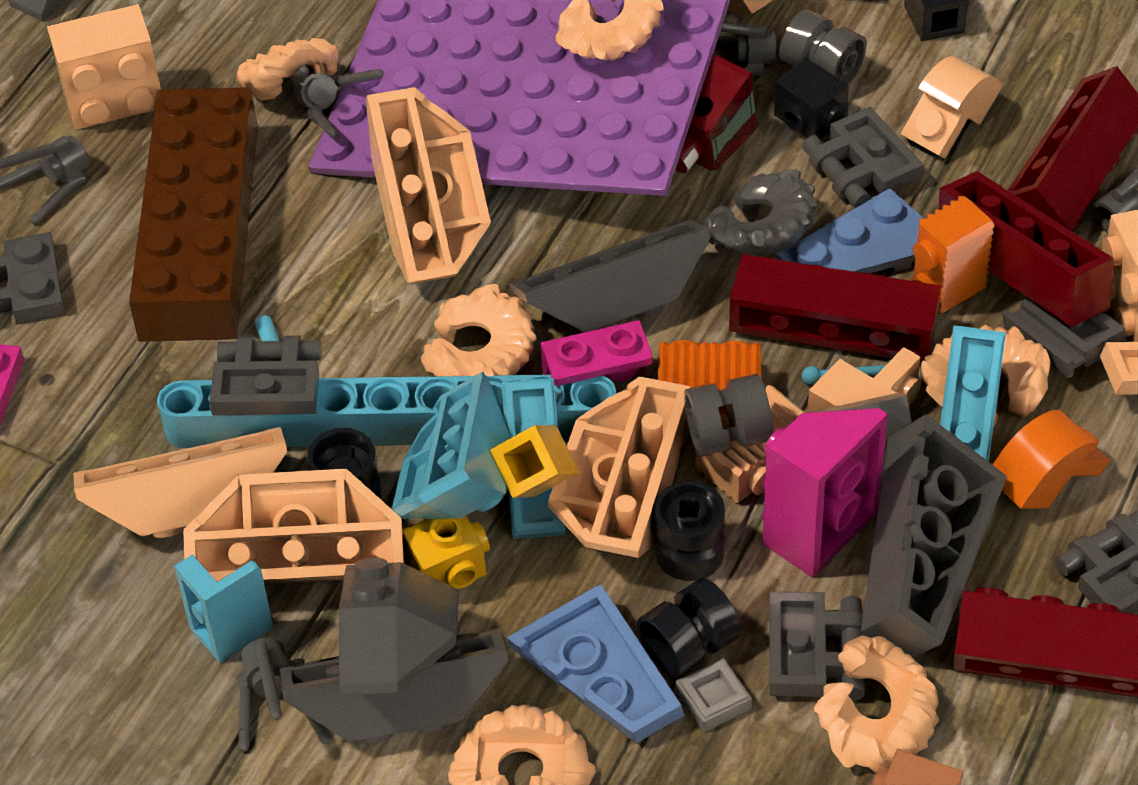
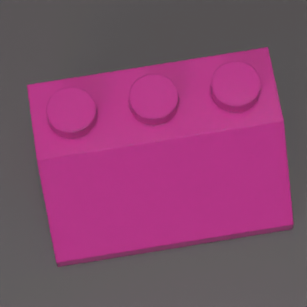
[762,408,888,578]

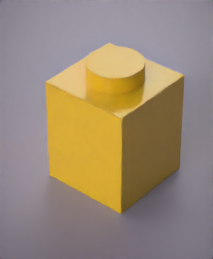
[490,425,579,498]

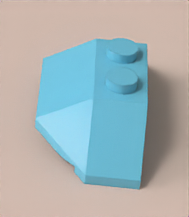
[392,372,511,519]

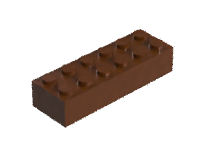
[129,87,258,342]

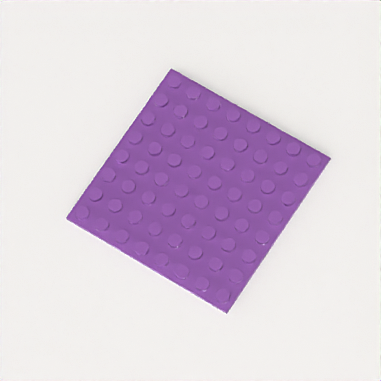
[308,0,731,196]

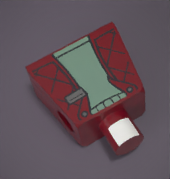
[675,54,758,173]

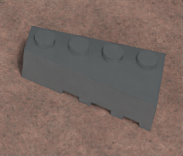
[861,414,1007,658]

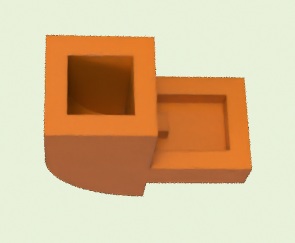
[992,409,1111,509]

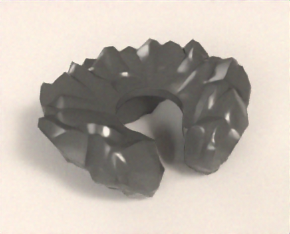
[702,169,817,257]

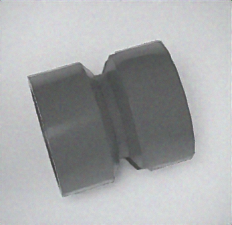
[779,9,867,85]
[684,374,774,457]

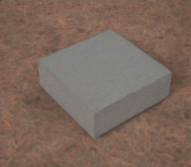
[676,658,752,733]

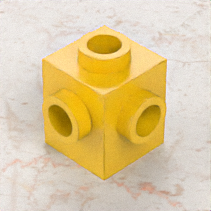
[402,516,490,589]

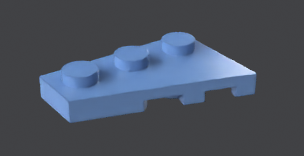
[777,188,923,273]
[506,584,685,743]

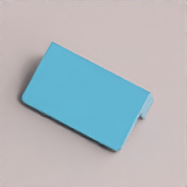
[174,554,273,663]

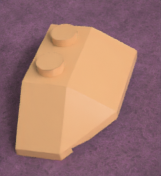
[366,87,491,285]
[548,376,690,558]
[73,427,287,538]
[183,469,404,584]

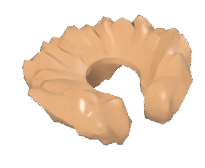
[555,0,664,61]
[235,38,338,100]
[421,284,537,376]
[921,325,1051,428]
[814,635,939,773]
[448,705,596,785]

